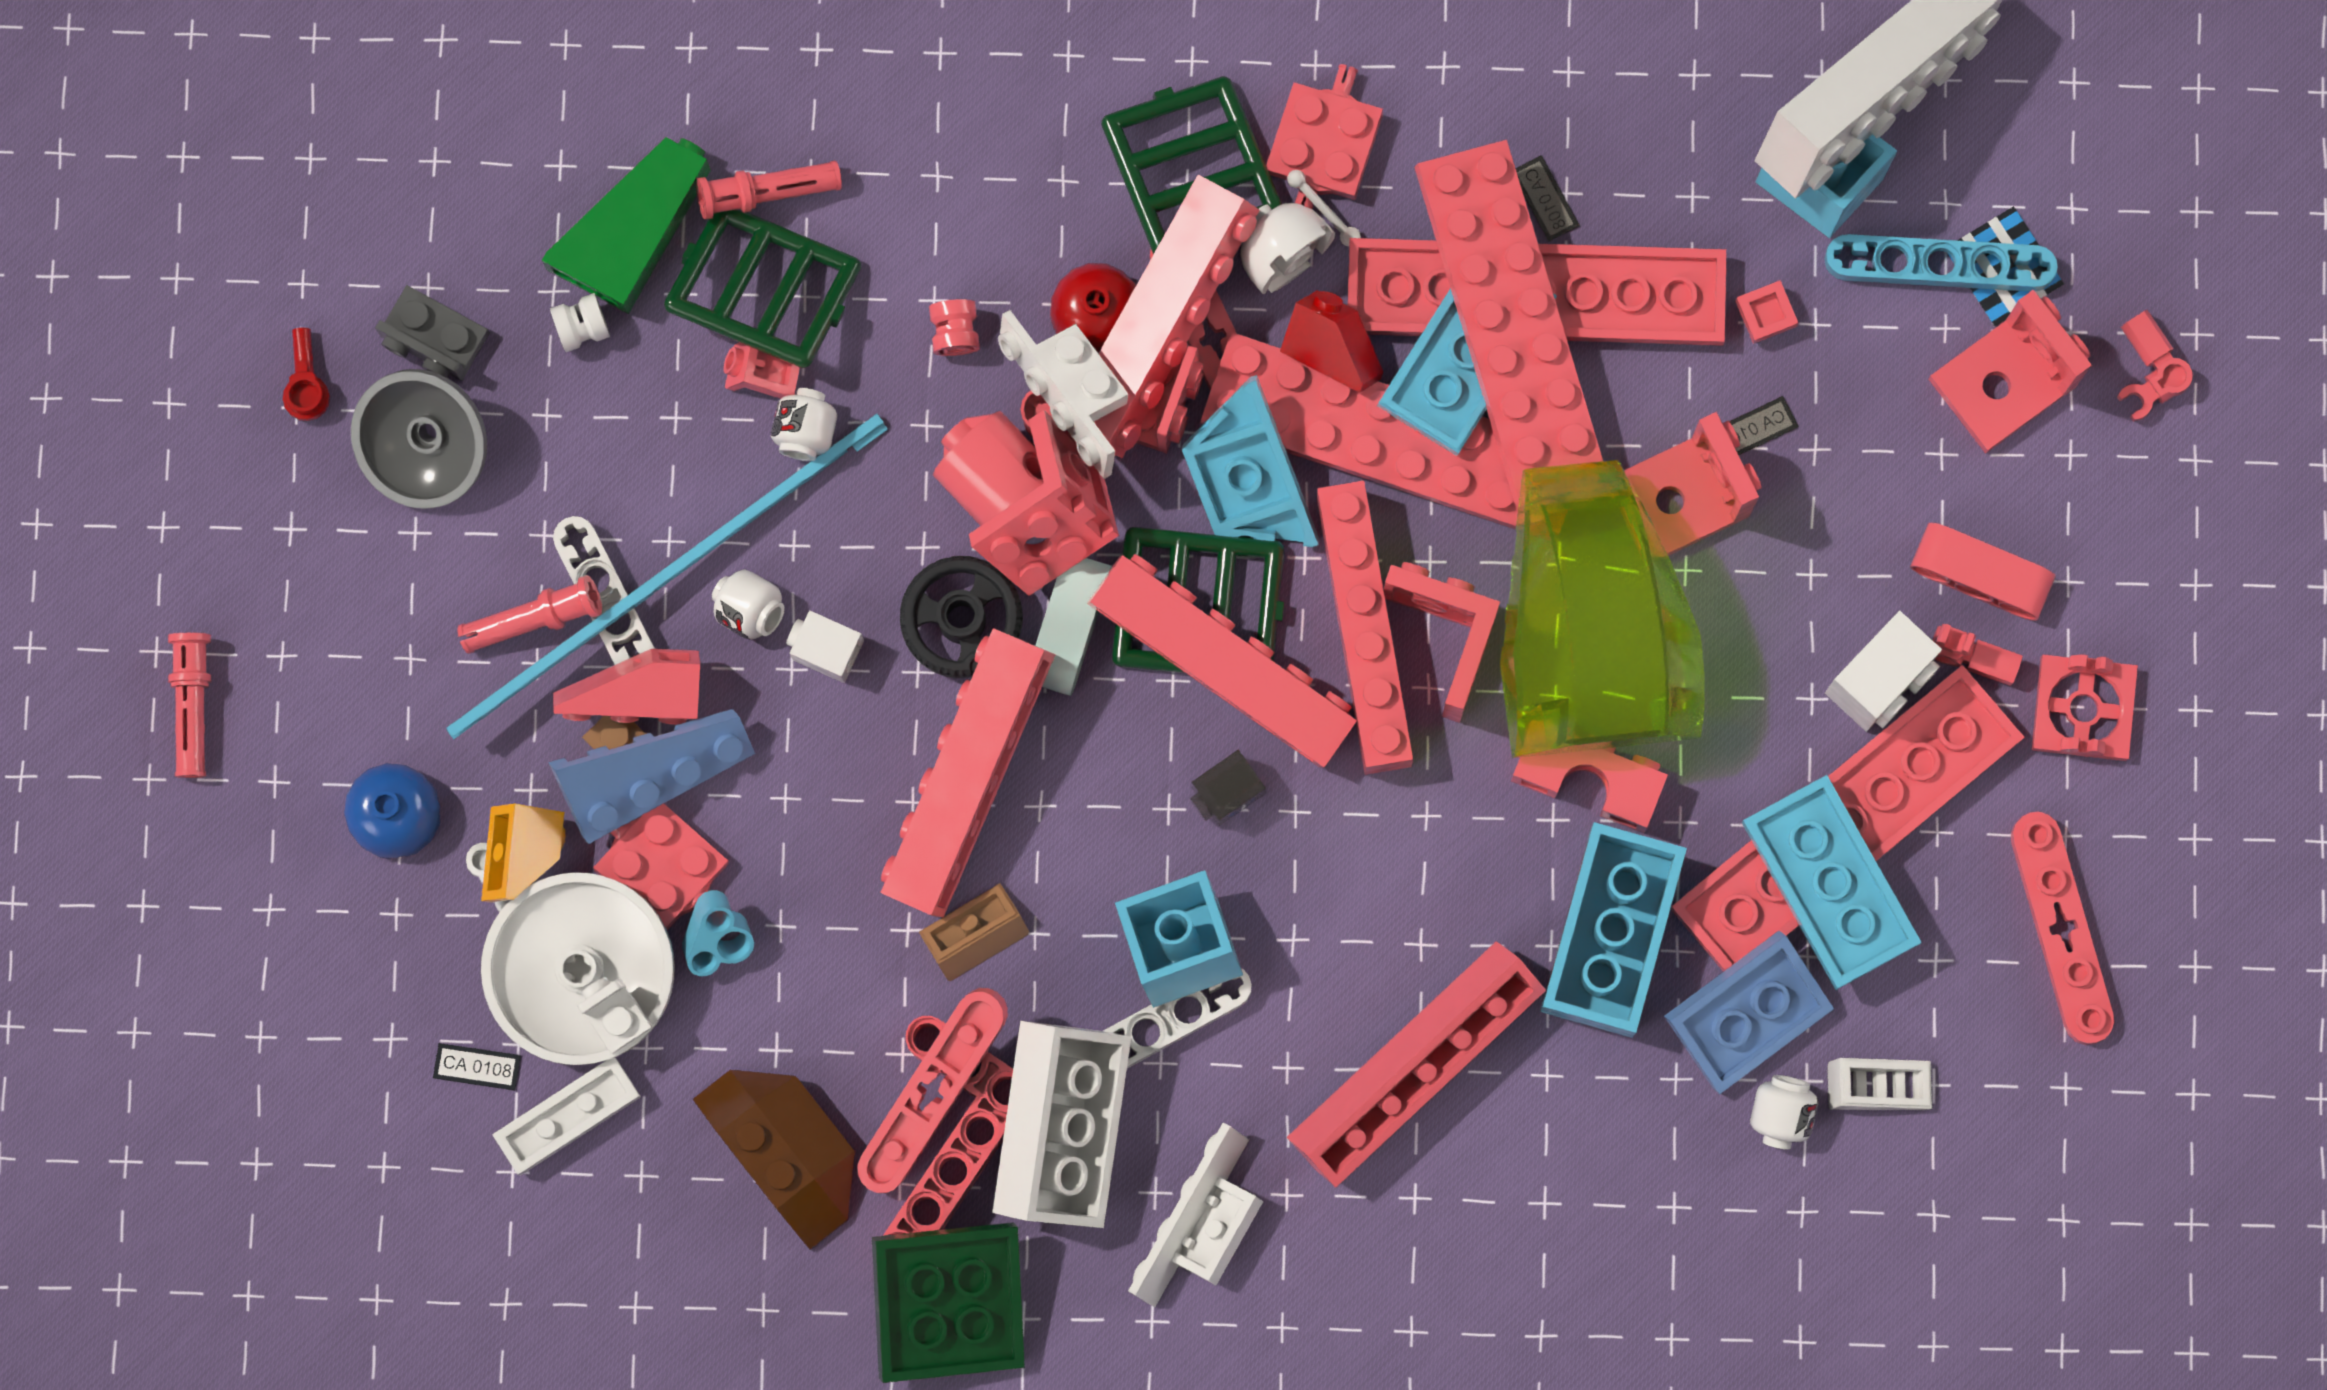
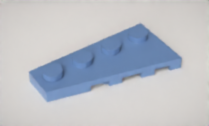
[548,709,755,844]

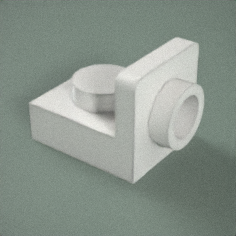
[577,976,653,1054]

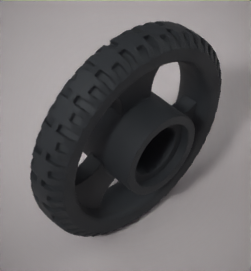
[900,556,1023,678]

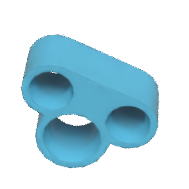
[682,890,754,976]

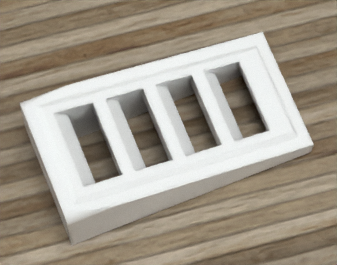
[1828,1058,1932,1110]

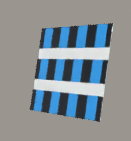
[1947,206,2064,326]

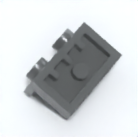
[375,285,490,381]

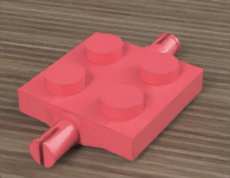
[1266,64,1384,209]
[593,804,729,930]

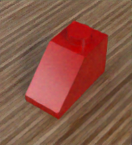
[1280,290,1383,393]

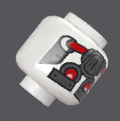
[771,388,837,461]
[712,569,785,640]
[1750,1075,1818,1149]

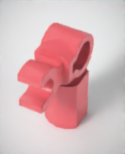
[2117,310,2192,422]
[1932,624,2023,686]

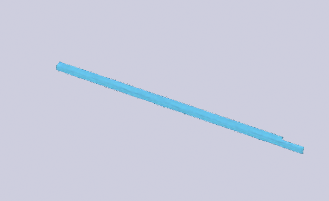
[446,414,888,740]

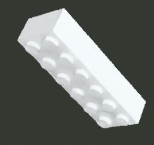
[1755,0,2002,199]

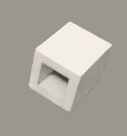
[787,610,864,683]

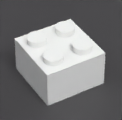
[1825,610,1942,732]

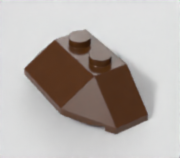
[693,1069,855,1250]

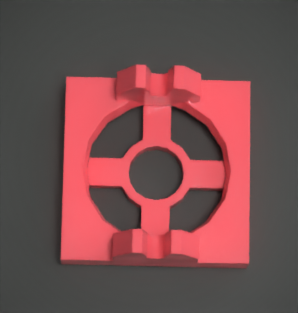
[2031,654,2138,761]

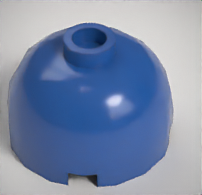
[344,763,441,859]

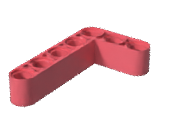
[883,1016,1013,1236]

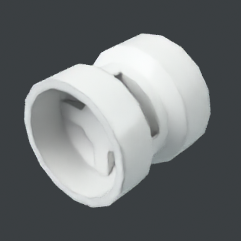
[550,293,610,352]

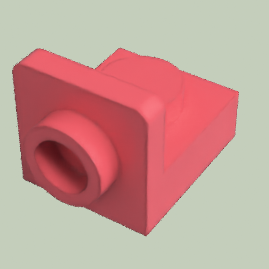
[724,342,800,399]

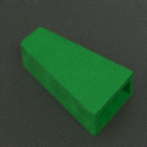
[542,137,711,314]

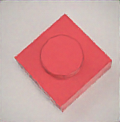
[1735,280,1798,344]

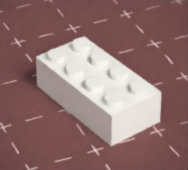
[993,1021,1131,1228]

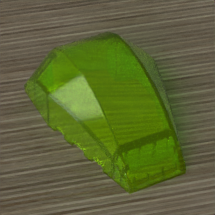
[1500,460,1705,758]

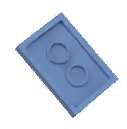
[1664,931,1834,1094]

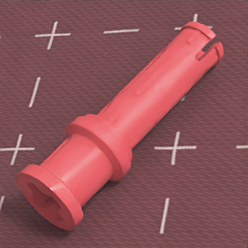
[696,160,842,219]
[457,575,602,654]
[168,633,211,778]

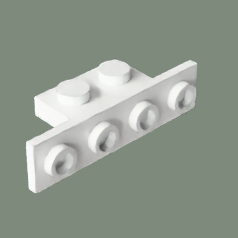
[998,310,1129,479]
[1128,1123,1263,1307]

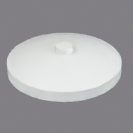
[481,873,675,1065]

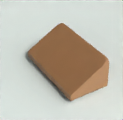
[919,883,1029,981]

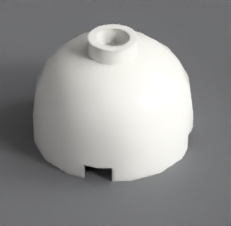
[1240,203,1335,294]

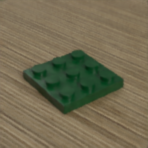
[872,1222,1025,1383]

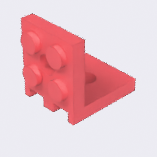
[1928,290,2092,454]
[969,410,1119,596]
[1609,412,1762,566]
[1384,562,1500,723]

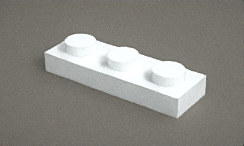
[492,1057,641,1176]

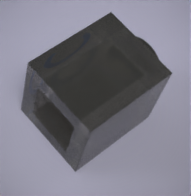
[1189,749,1266,826]

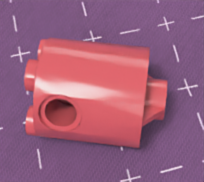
[933,411,1044,526]

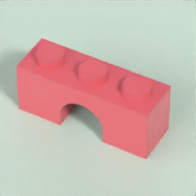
[1511,720,1668,833]

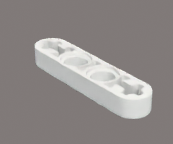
[553,516,655,665]
[1103,968,1251,1069]

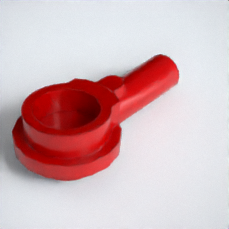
[282,327,330,421]

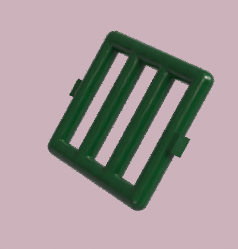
[1101,76,1282,254]
[664,209,861,368]
[1112,527,1285,673]

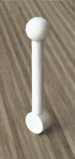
[1287,170,1361,246]

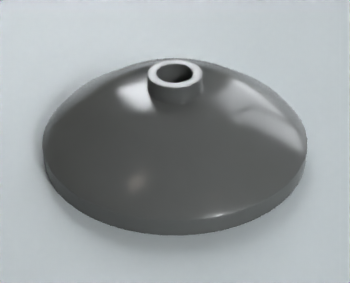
[351,369,487,509]

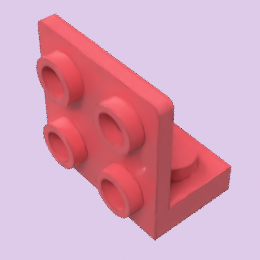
[1136,345,1204,454]

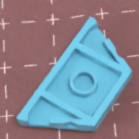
[1182,375,1319,547]

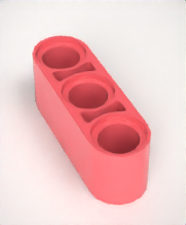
[1910,523,2056,621]

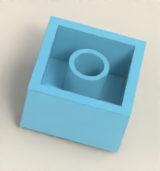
[1755,134,1897,239]
[1115,870,1243,1008]

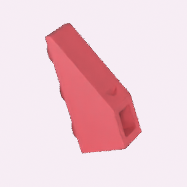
[553,649,700,725]

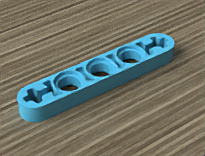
[1824,234,2058,291]

